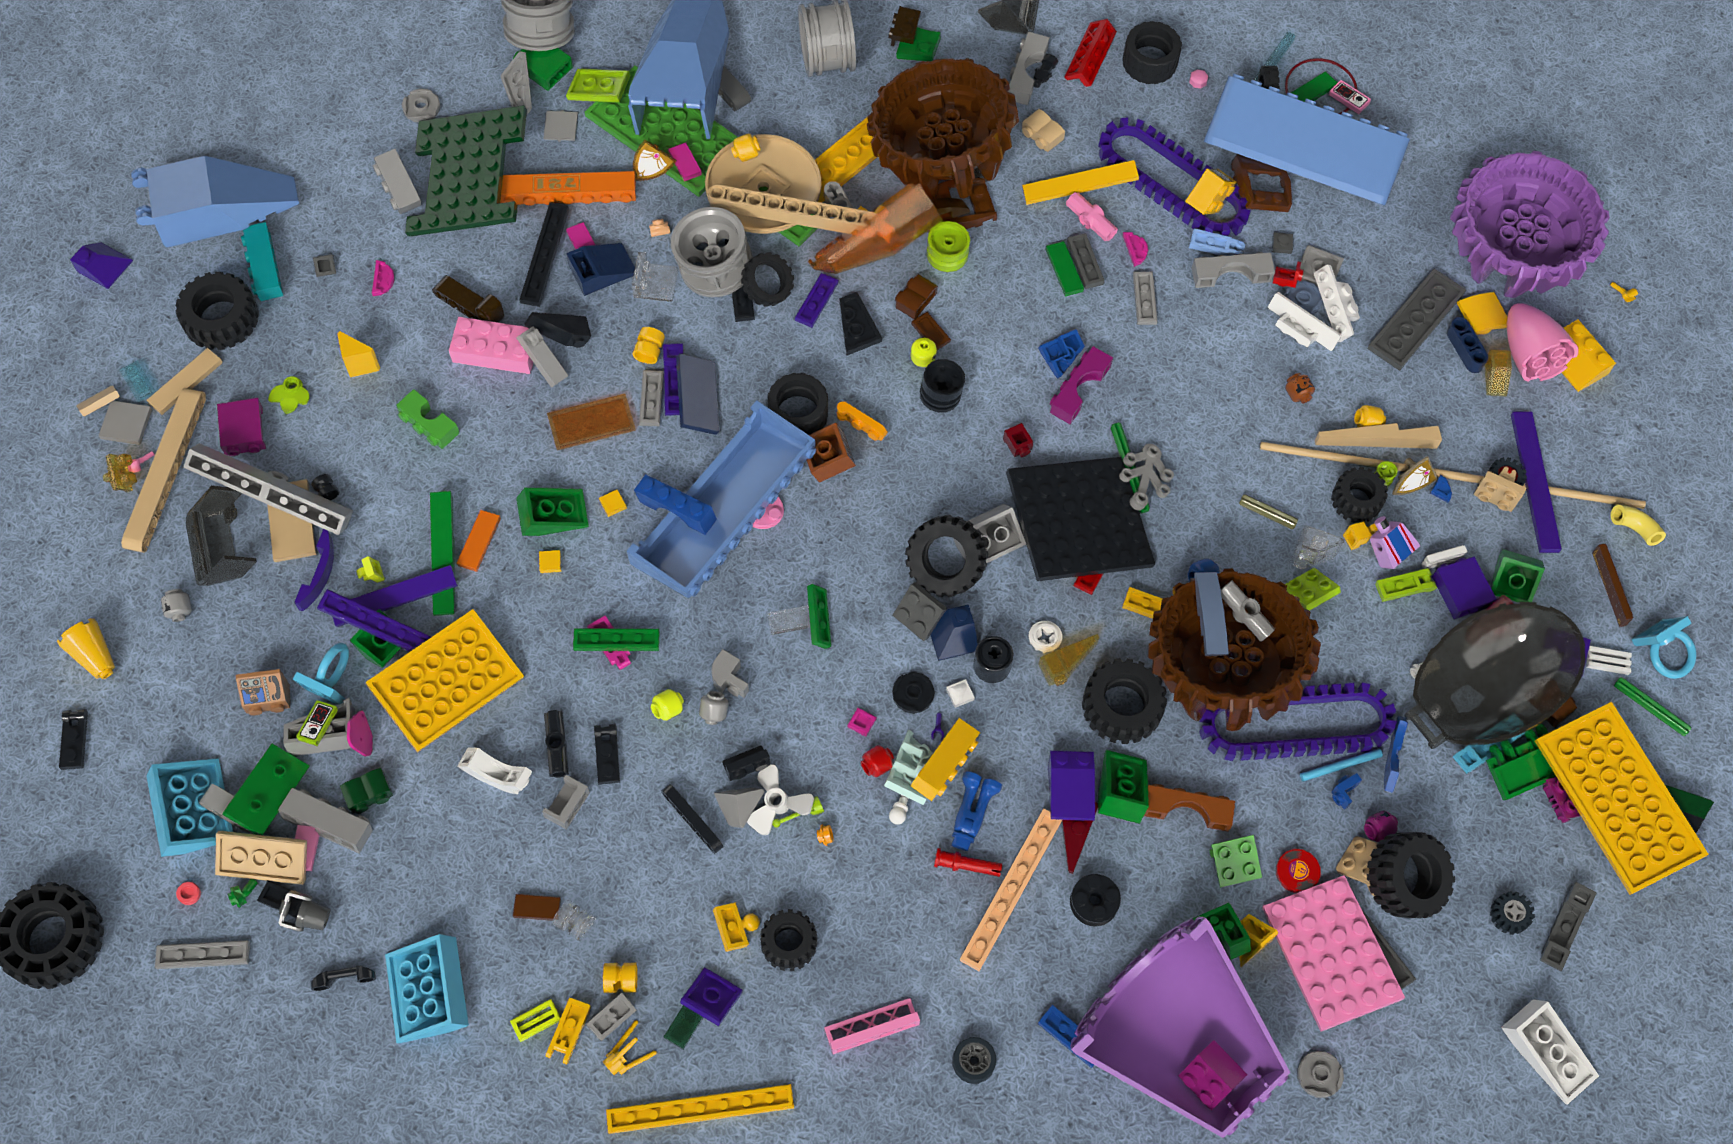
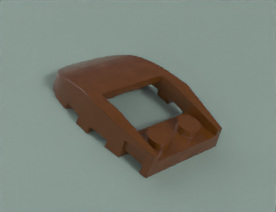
[1231,154,1292,212]
[915,178,997,233]

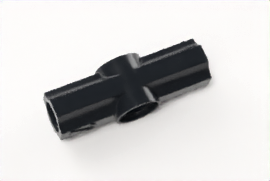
[544,710,569,778]

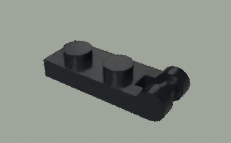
[59,709,88,770]
[594,723,620,785]

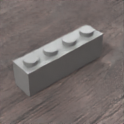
[278,788,373,853]

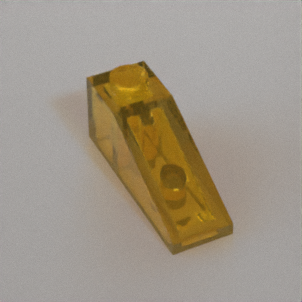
[1038,634,1099,686]

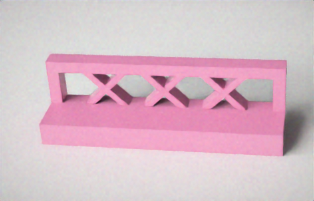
[824,998,920,1054]

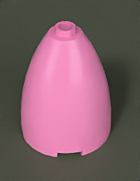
[1507,303,1578,382]

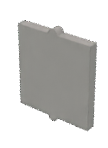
[544,110,578,142]

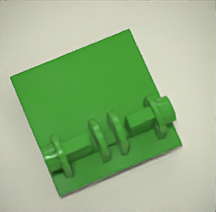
[1209,835,1262,888]

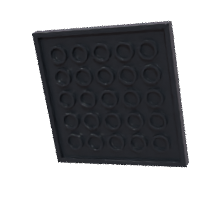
[1006,457,1155,581]

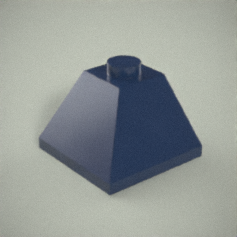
[930,604,978,661]

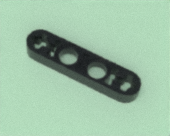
[661,784,724,854]

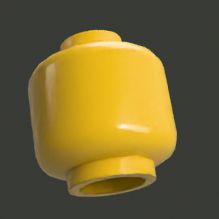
[731,133,761,162]
[1354,405,1386,427]

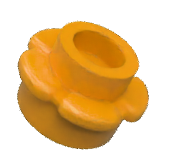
[817,824,834,846]

